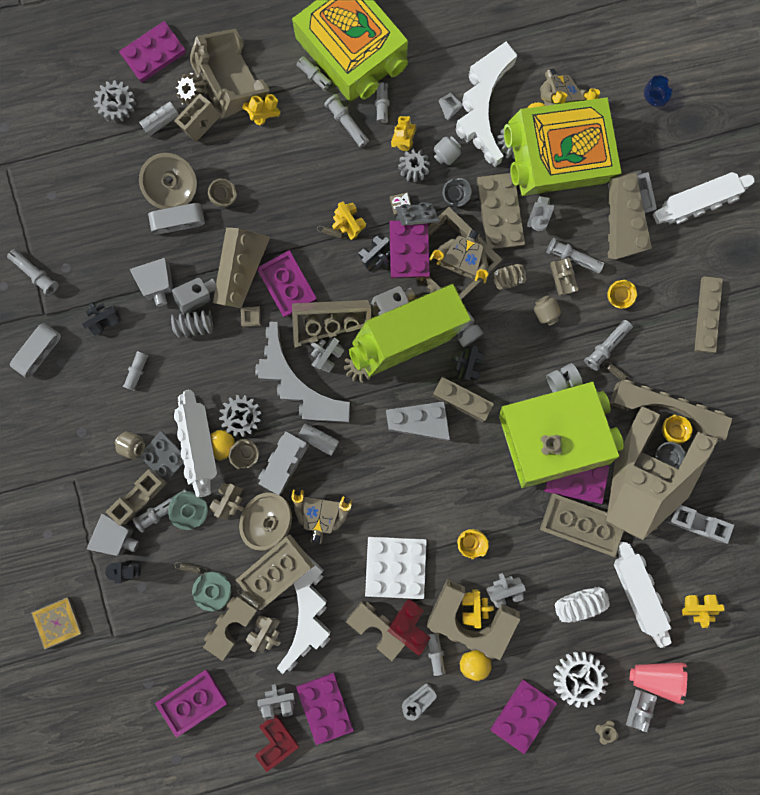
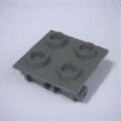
[395,202,440,226]
[140,431,184,482]

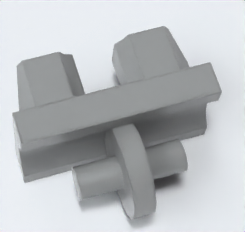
[527,197,554,231]
[311,337,344,372]
[486,573,526,608]
[257,684,295,720]
[626,689,657,732]

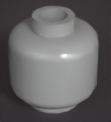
[434,136,461,165]

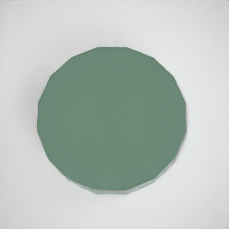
[168,491,208,530]
[192,571,232,611]

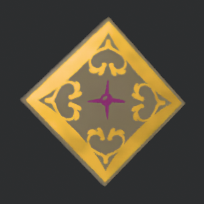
[31,597,83,650]

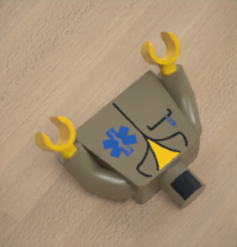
[540,68,600,106]
[430,230,488,283]
[292,490,353,543]

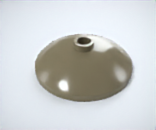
[139,153,197,209]
[239,493,292,551]

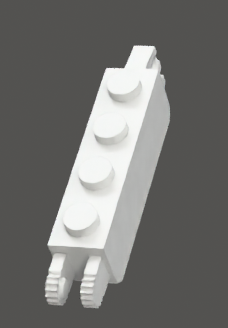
[653,172,754,224]
[174,389,217,497]
[614,541,671,648]

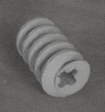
[171,310,214,338]

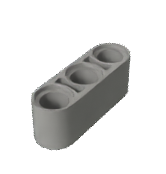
[148,203,205,234]
[10,323,61,378]

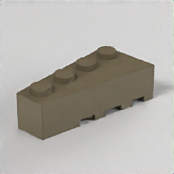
[608,173,652,259]
[213,227,270,308]
[292,300,371,347]

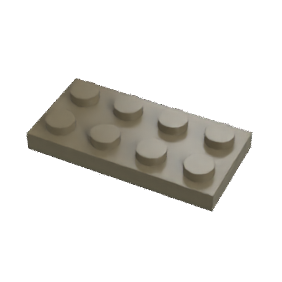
[477,173,525,251]
[540,493,624,557]
[236,534,314,611]

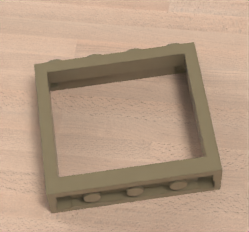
[416,207,502,301]

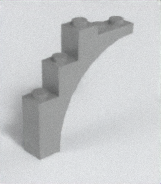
[255,322,350,423]

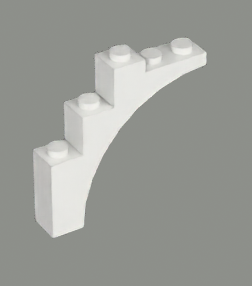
[456,42,517,167]
[277,551,331,674]

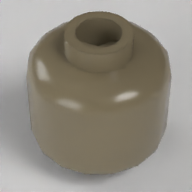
[533,296,562,325]
[115,431,145,459]

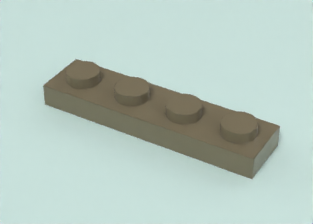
[695,276,723,354]

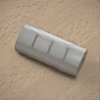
[139,101,179,136]
[298,423,339,456]

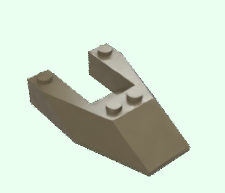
[606,407,717,540]

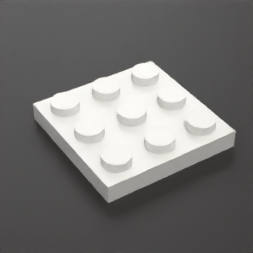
[365,537,426,599]

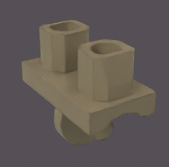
[550,258,578,296]
[210,483,244,520]
[246,615,281,653]

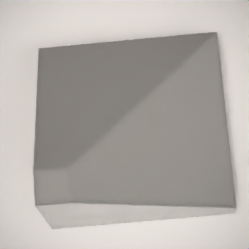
[439,93,463,120]

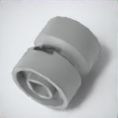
[457,312,484,348]
[546,363,582,393]

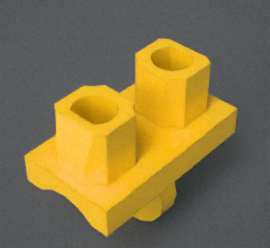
[242,94,280,125]
[391,116,416,151]
[332,202,366,240]
[462,589,494,628]
[682,595,724,628]

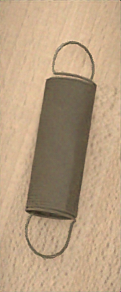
[317,226,347,238]
[603,361,628,381]
[175,562,207,575]
[238,590,264,610]

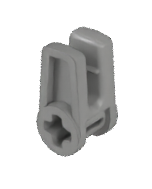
[402,683,437,721]

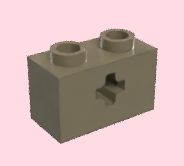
[174,94,221,142]

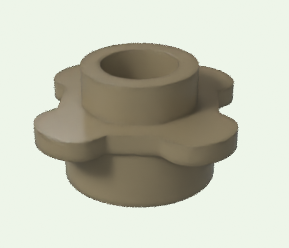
[541,435,562,455]
[595,721,619,745]

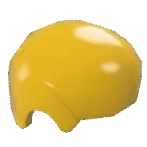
[607,280,637,309]
[662,415,693,444]
[210,430,235,460]
[457,529,489,559]
[460,650,492,681]

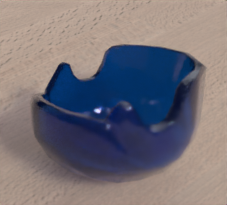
[644,75,673,107]

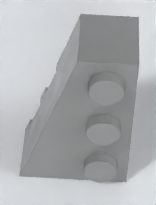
[386,402,450,441]
[258,431,309,495]

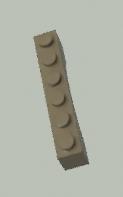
[610,380,732,441]

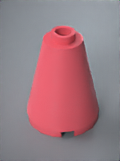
[630,662,687,705]

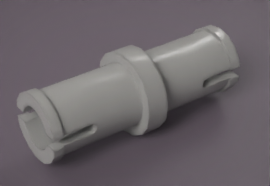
[296,56,332,91]
[375,83,390,123]
[123,351,149,391]
[428,633,446,676]

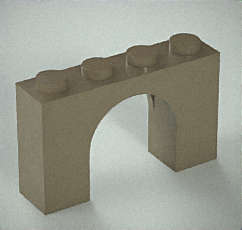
[427,579,520,660]

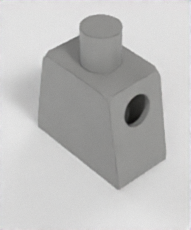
[130,258,173,307]
[172,278,216,317]
[370,286,415,318]
[87,513,139,556]

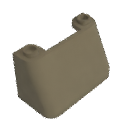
[190,29,269,118]

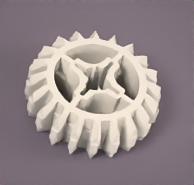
[555,587,610,622]
[553,652,608,707]

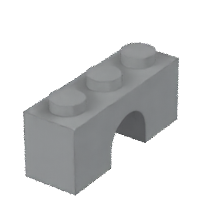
[664,505,734,544]

